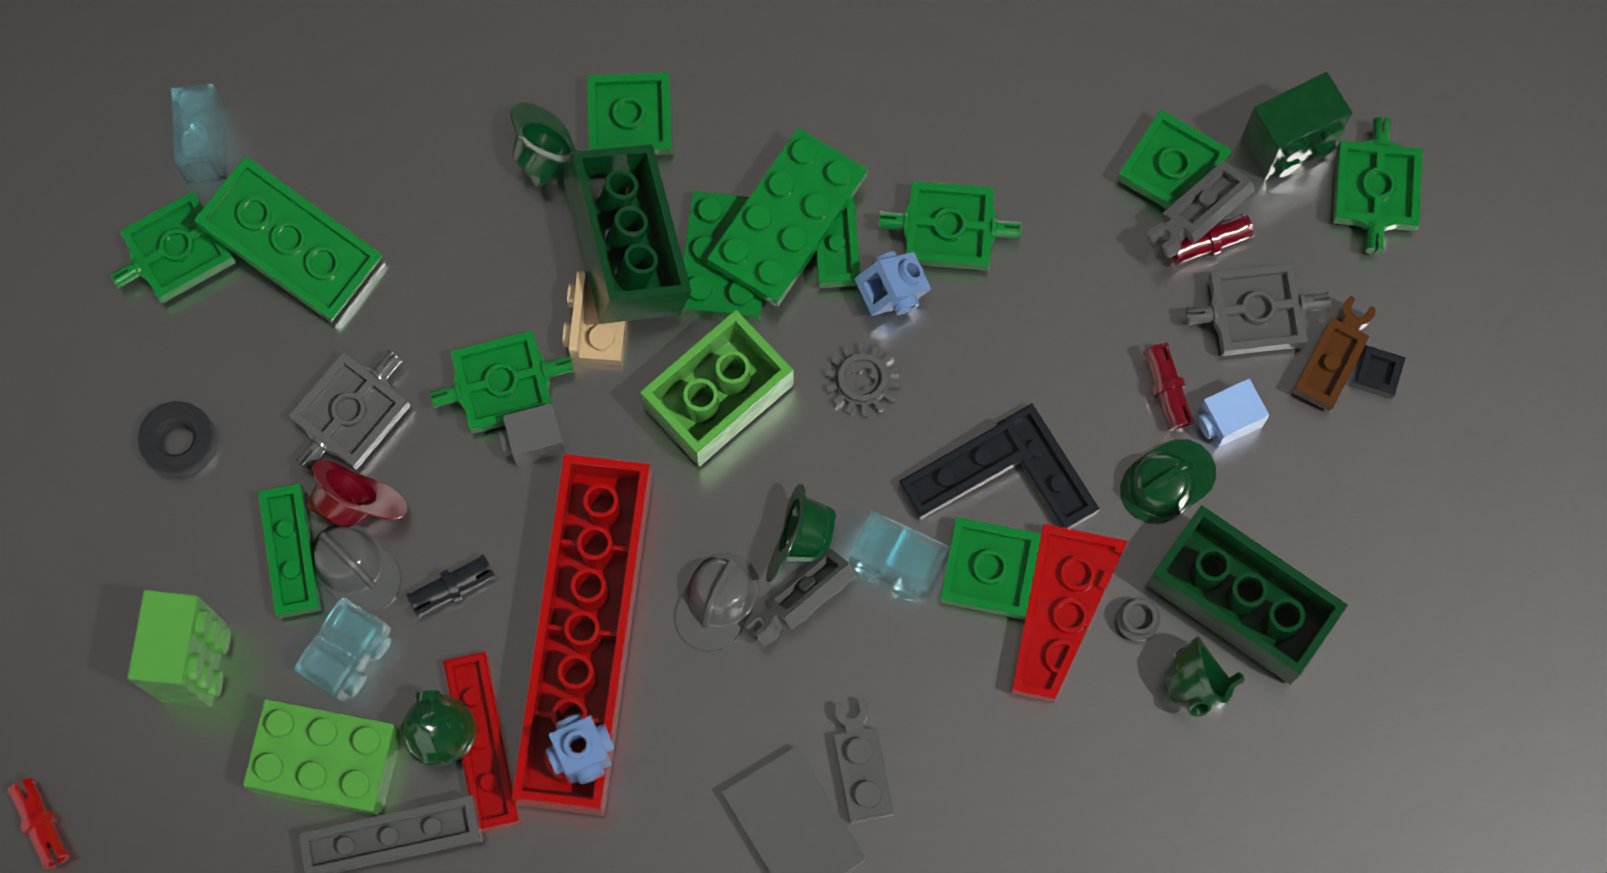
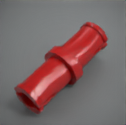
[7,778,70,869]

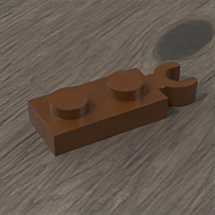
[1292,296,1375,412]

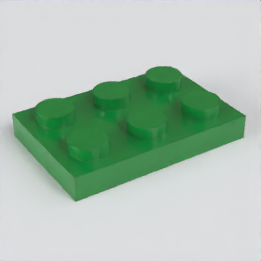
[681,190,763,322]

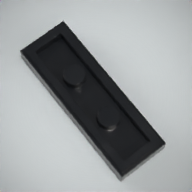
[996,403,1100,529]
[899,418,1032,520]

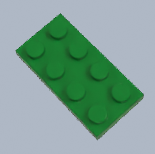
[707,127,868,307]
[194,156,382,323]

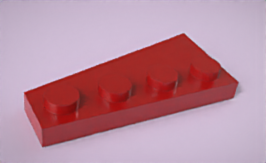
[1011,523,1128,702]

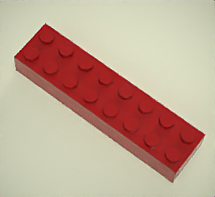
[512,454,653,816]

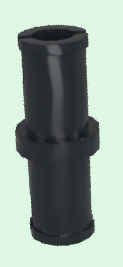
[406,554,496,619]

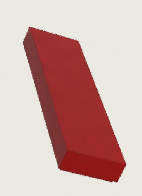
[443,651,520,832]

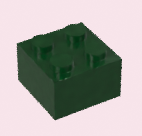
[1241,71,1353,180]

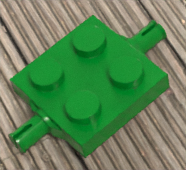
[1333,117,1423,254]
[879,181,1021,271]
[109,191,236,304]
[429,330,574,434]

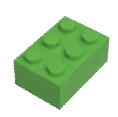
[640,310,794,467]
[128,590,231,708]
[243,699,401,817]

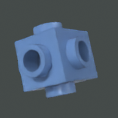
[854,251,931,316]
[546,715,615,784]

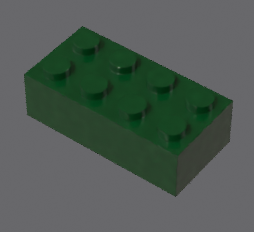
[563,144,692,324]
[1146,505,1348,685]

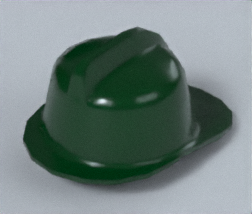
[510,102,577,187]
[1121,439,1216,523]
[766,484,836,582]

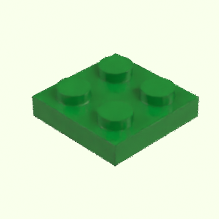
[587,72,672,155]
[1117,109,1232,209]
[939,517,1041,620]

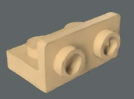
[562,270,627,366]

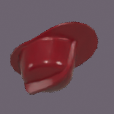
[307,460,408,527]

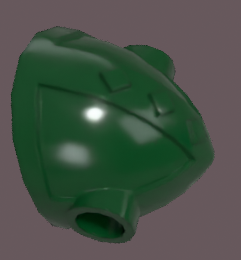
[1164,636,1245,717]
[399,690,477,766]

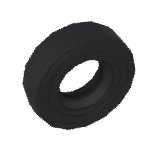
[137,401,217,478]

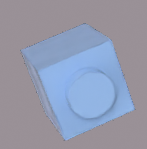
[1197,379,1270,448]

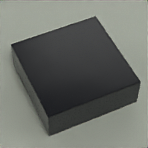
[1351,345,1406,400]

